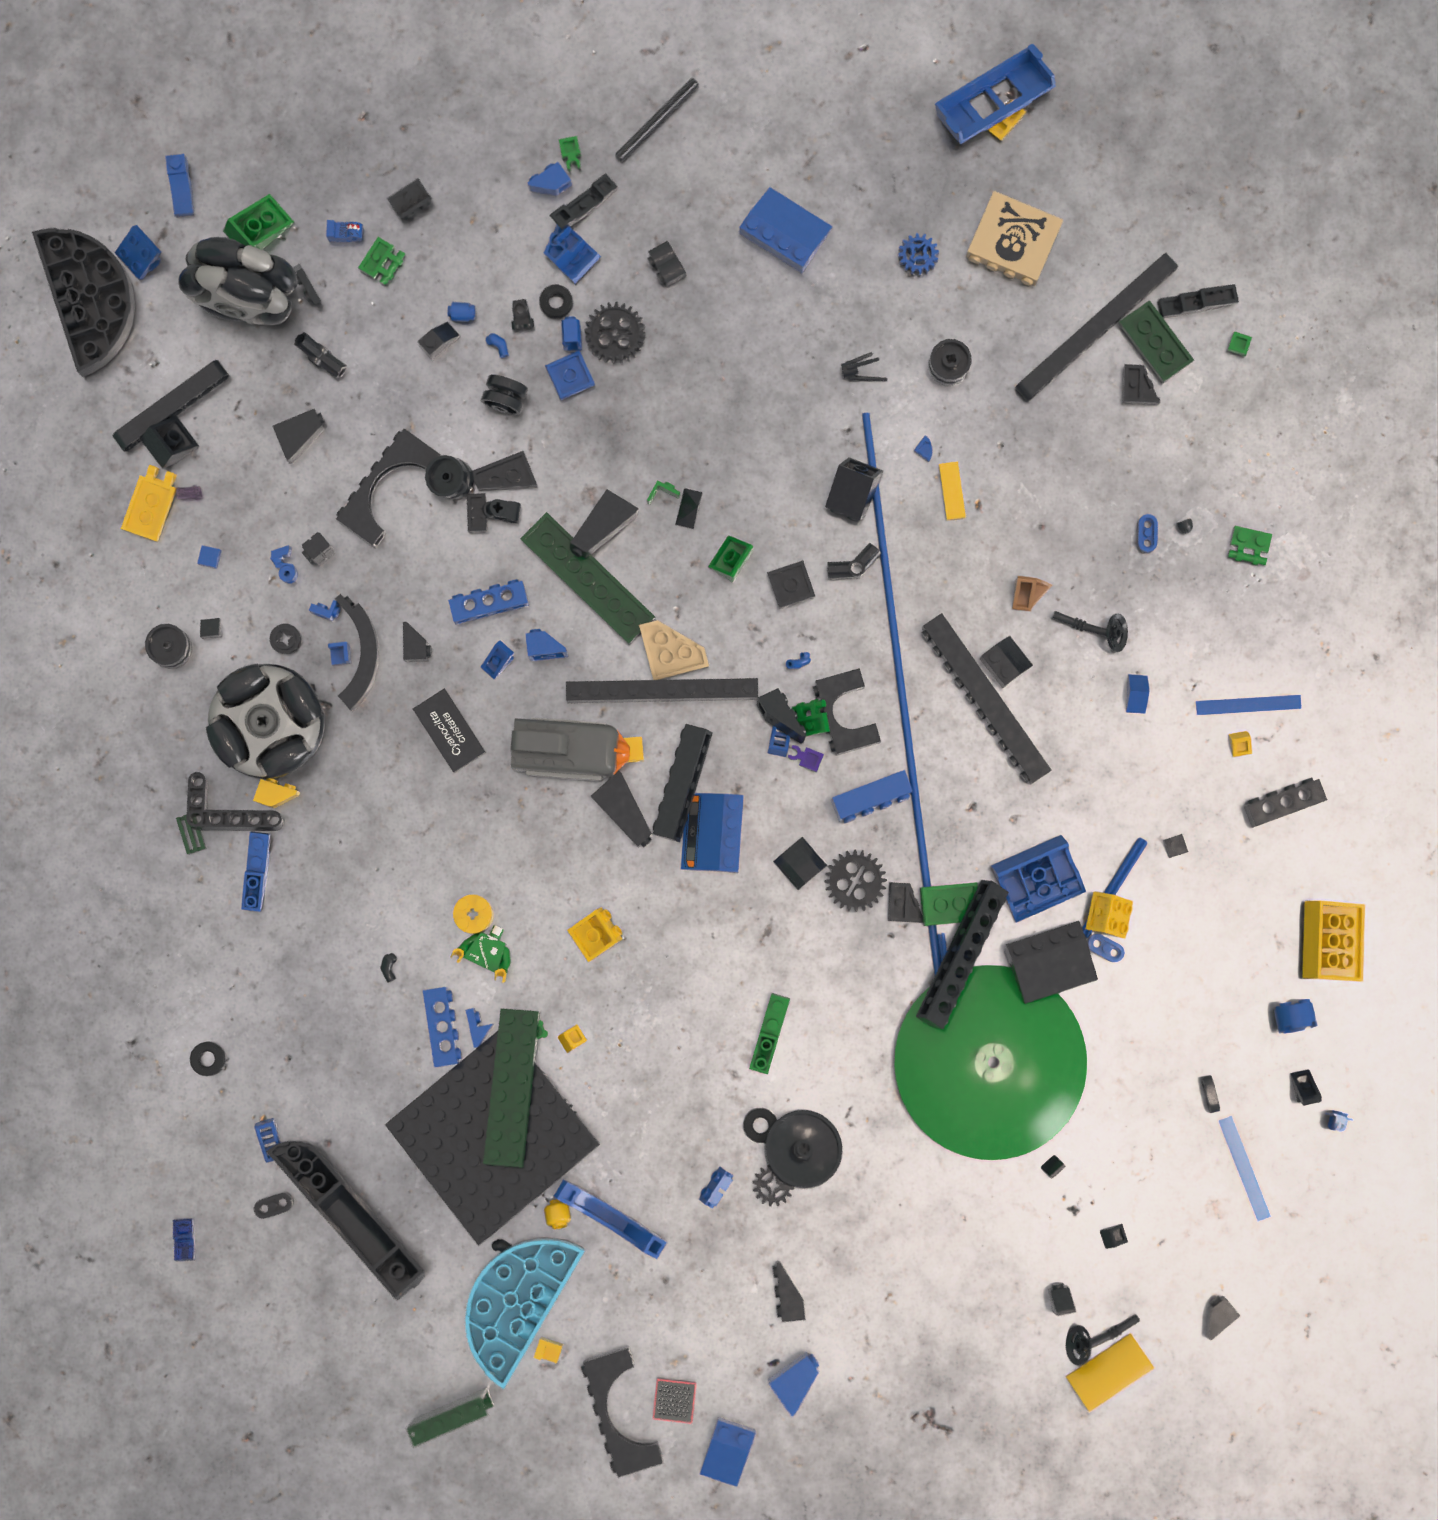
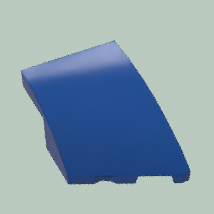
[544,225,601,284]

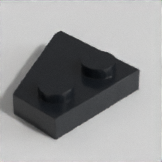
[293,264,321,305]

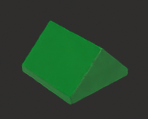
[708,535,753,583]

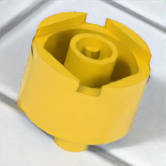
[453,895,494,934]

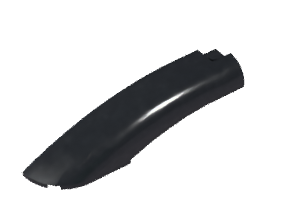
[266,1141,425,1301]

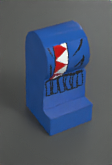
[326,220,363,242]

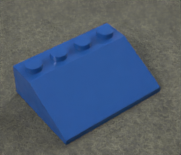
[739,187,833,273]

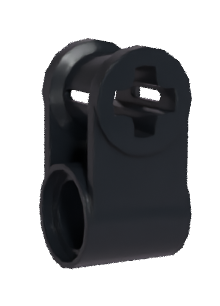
[482,499,521,523]

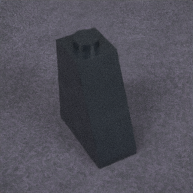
[272,408,325,464]

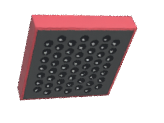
[653,1378,696,1423]

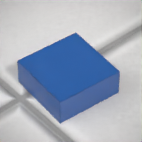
[197,545,221,569]

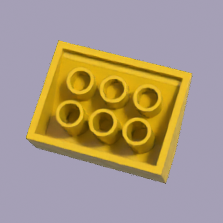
[1302,901,1365,982]

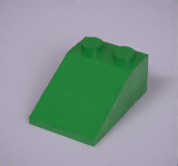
[223,194,294,250]

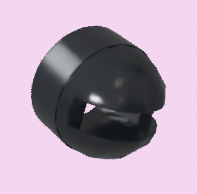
[1177,519,1193,534]

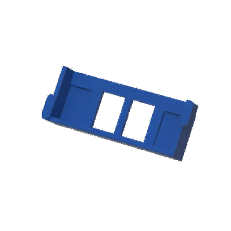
[935,44,1056,144]

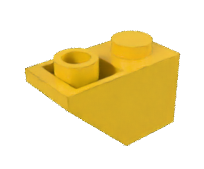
[253,778,300,808]

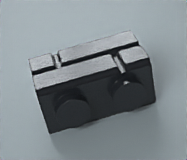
[301,532,335,566]

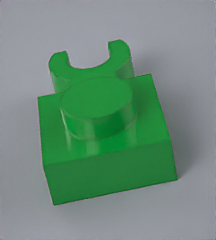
[559,136,581,171]

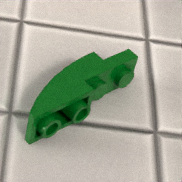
[749,993,790,1074]

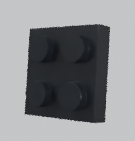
[767,561,815,609]

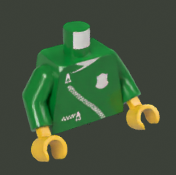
[450,925,511,983]

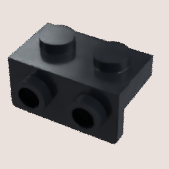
[387,178,432,220]

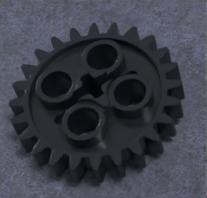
[584,302,646,364]
[824,850,887,912]

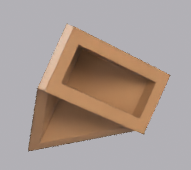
[1012,576,1052,611]

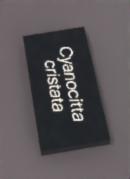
[413,688,486,773]

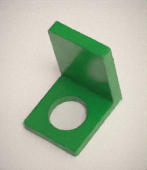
[647,480,681,505]

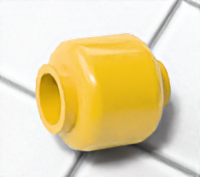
[544,1199,571,1229]

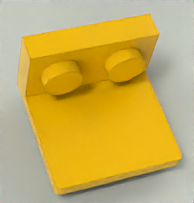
[1086,891,1133,939]

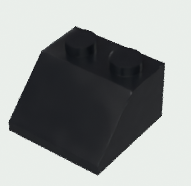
[140,416,199,469]
[980,635,1033,688]

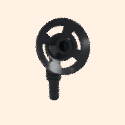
[1052,611,1128,652]
[1066,1315,1140,1366]

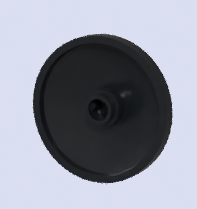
[765,1110,843,1189]

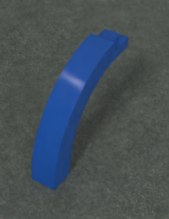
[554,1179,667,1259]

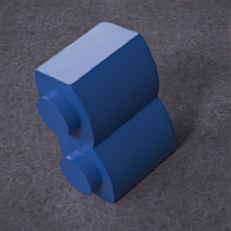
[561,316,582,351]

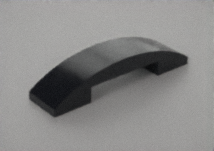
[550,173,618,229]

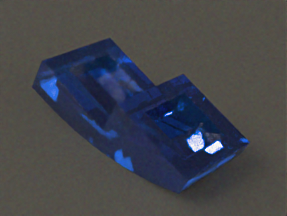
[173,1218,195,1262]

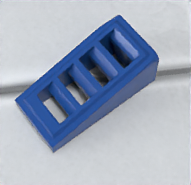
[768,726,790,757]
[254,1118,281,1163]

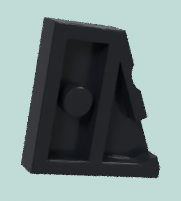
[1123,364,1160,405]
[888,882,923,923]

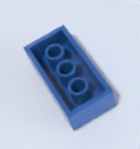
[831,770,913,824]

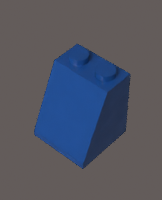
[768,1352,820,1417]

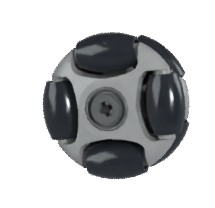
[178,237,298,326]
[206,663,325,779]

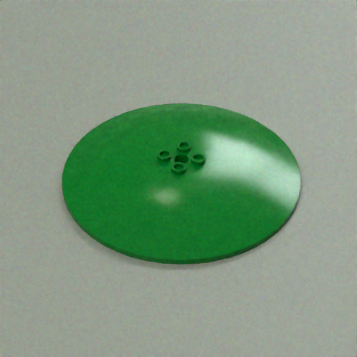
[894,965,1087,1160]

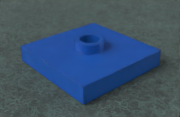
[545,350,595,400]

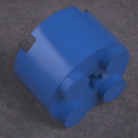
[1274,999,1318,1034]

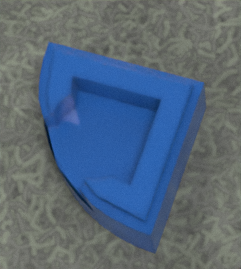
[914,435,933,462]

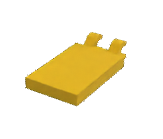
[121,465,177,542]

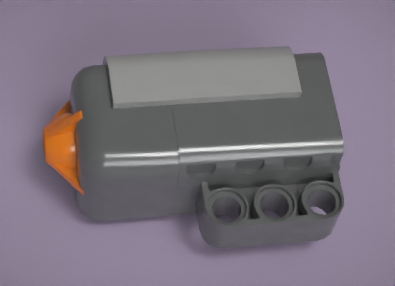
[510,718,630,781]

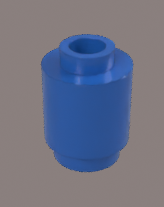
[447,302,475,322]

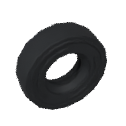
[539,284,573,319]
[190,1041,225,1077]
[743,1108,777,1143]

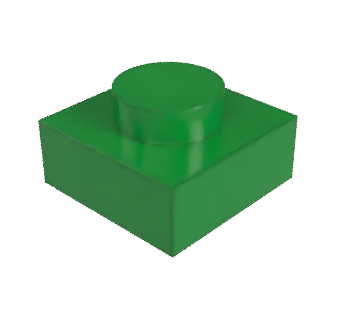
[1227,331,1252,356]

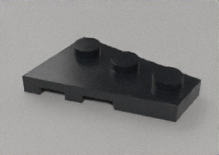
[472,451,538,490]

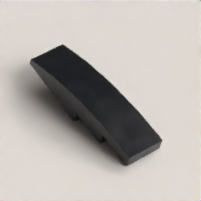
[1157,284,1239,318]

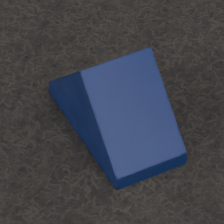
[1126,674,1149,714]

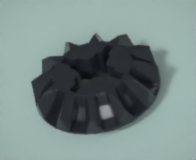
[269,624,300,654]

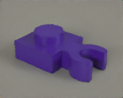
[788,745,824,773]

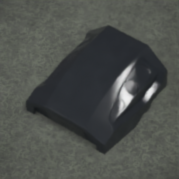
[773,837,828,890]

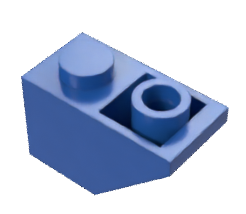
[527,162,572,196]

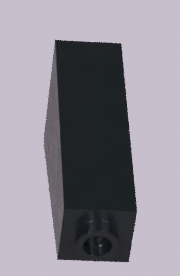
[569,489,639,559]
[591,770,652,848]

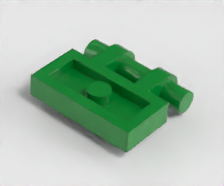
[358,237,406,286]
[1228,526,1272,565]
[791,699,830,737]

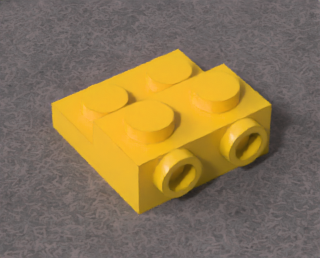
[567,907,623,962]

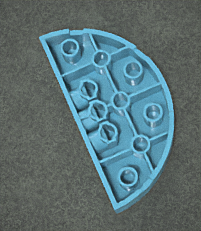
[465,1238,585,1389]

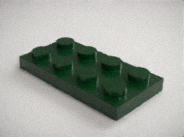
[1118,300,1194,383]

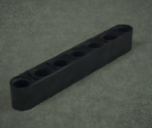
[112,360,229,452]

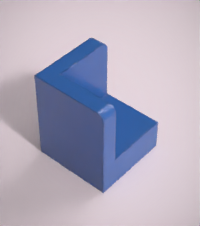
[328,642,352,666]

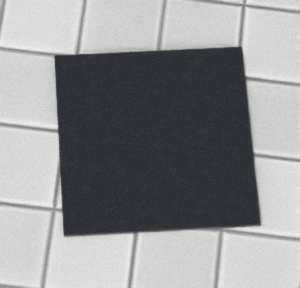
[385,1031,600,1246]

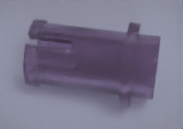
[176,485,202,500]

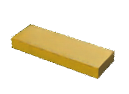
[939,461,966,521]

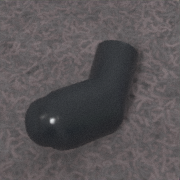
[380,953,397,983]

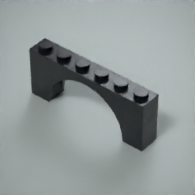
[336,428,441,549]
[581,1346,664,1478]

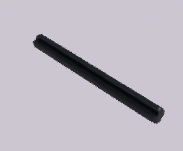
[615,78,699,162]

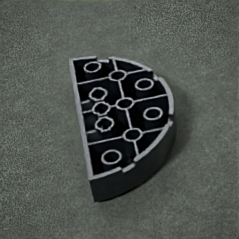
[32,228,135,377]

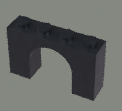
[813,668,881,756]

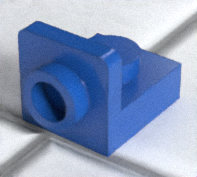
[309,600,341,622]

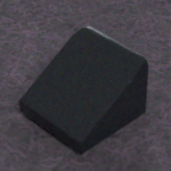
[200,618,221,639]
[1041,1155,1066,1179]
[1100,1223,1128,1249]

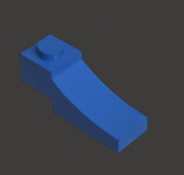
[165,154,194,217]

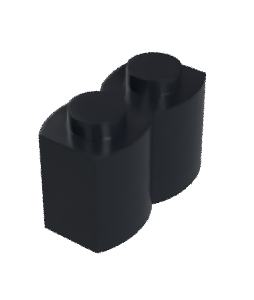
[647,240,687,287]

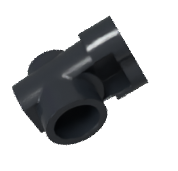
[511,299,534,330]

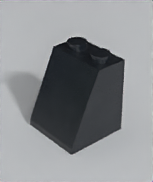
[825,457,883,521]

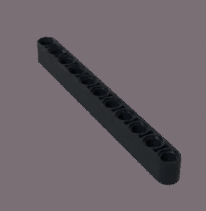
[1015,253,1179,401]

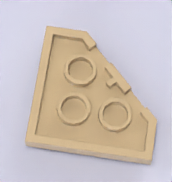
[639,620,709,680]

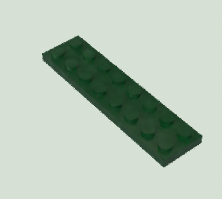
[520,512,656,644]
[483,1008,540,1168]

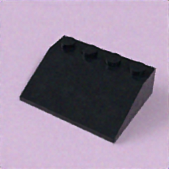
[1005,921,1098,1004]

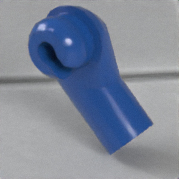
[485,333,509,358]
[786,652,811,669]

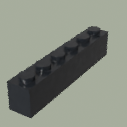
[653,724,713,843]

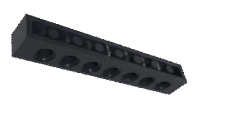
[916,880,1009,1029]

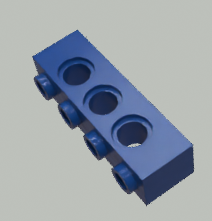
[448,579,529,625]
[423,987,462,1068]

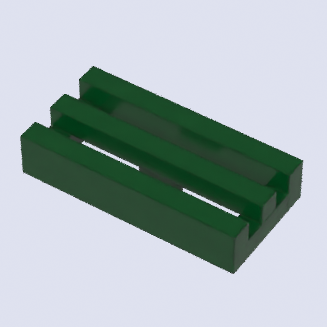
[176,814,207,855]

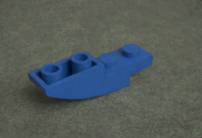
[241,831,270,912]

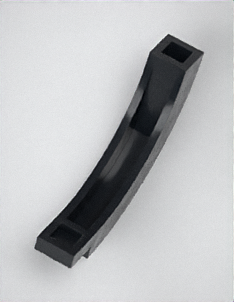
[335,594,379,712]

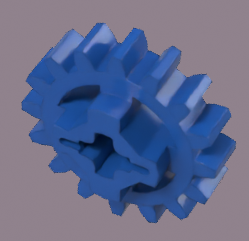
[898,233,939,275]

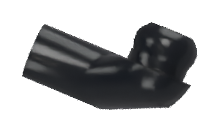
[492,1239,512,1252]

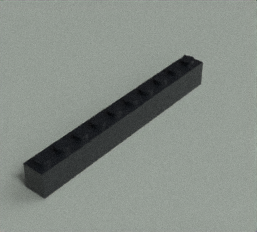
[921,613,1052,785]
[566,678,758,703]

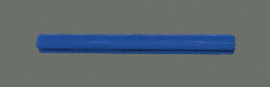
[1082,838,1147,938]

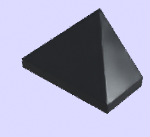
[675,488,703,529]

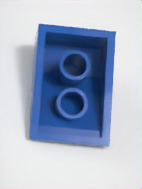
[700,1417,756,1487]

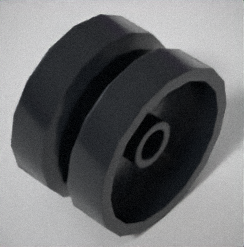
[928,339,972,386]
[481,374,528,415]
[425,455,474,500]
[145,624,192,669]

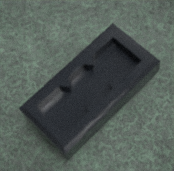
[467,493,487,533]

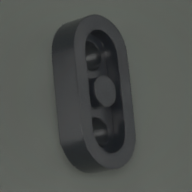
[254,1193,293,1219]

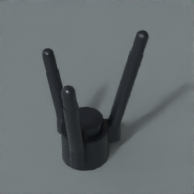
[841,352,887,381]

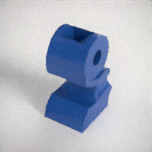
[270,545,298,584]

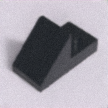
[1291,1069,1322,1106]

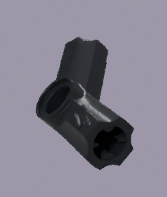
[294,332,347,379]
[827,543,882,579]

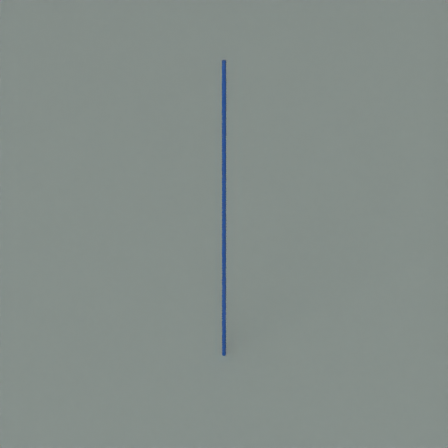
[862,413,941,975]

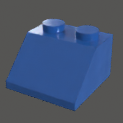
[525,629,569,661]

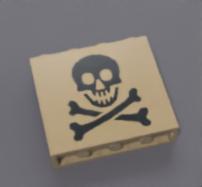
[966,191,1063,286]

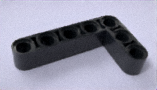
[186,772,284,831]

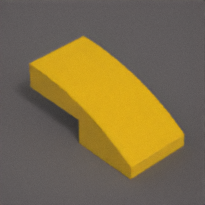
[988,100,1026,141]

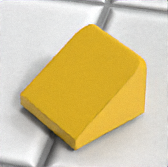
[1229,731,1252,757]
[558,1025,587,1053]

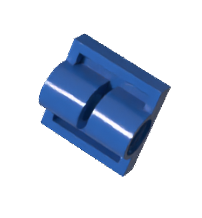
[114,225,162,280]

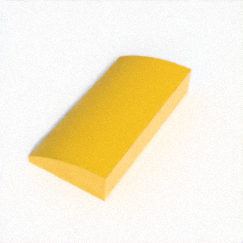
[1065,1333,1154,1412]

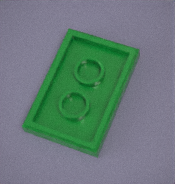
[920,882,978,926]

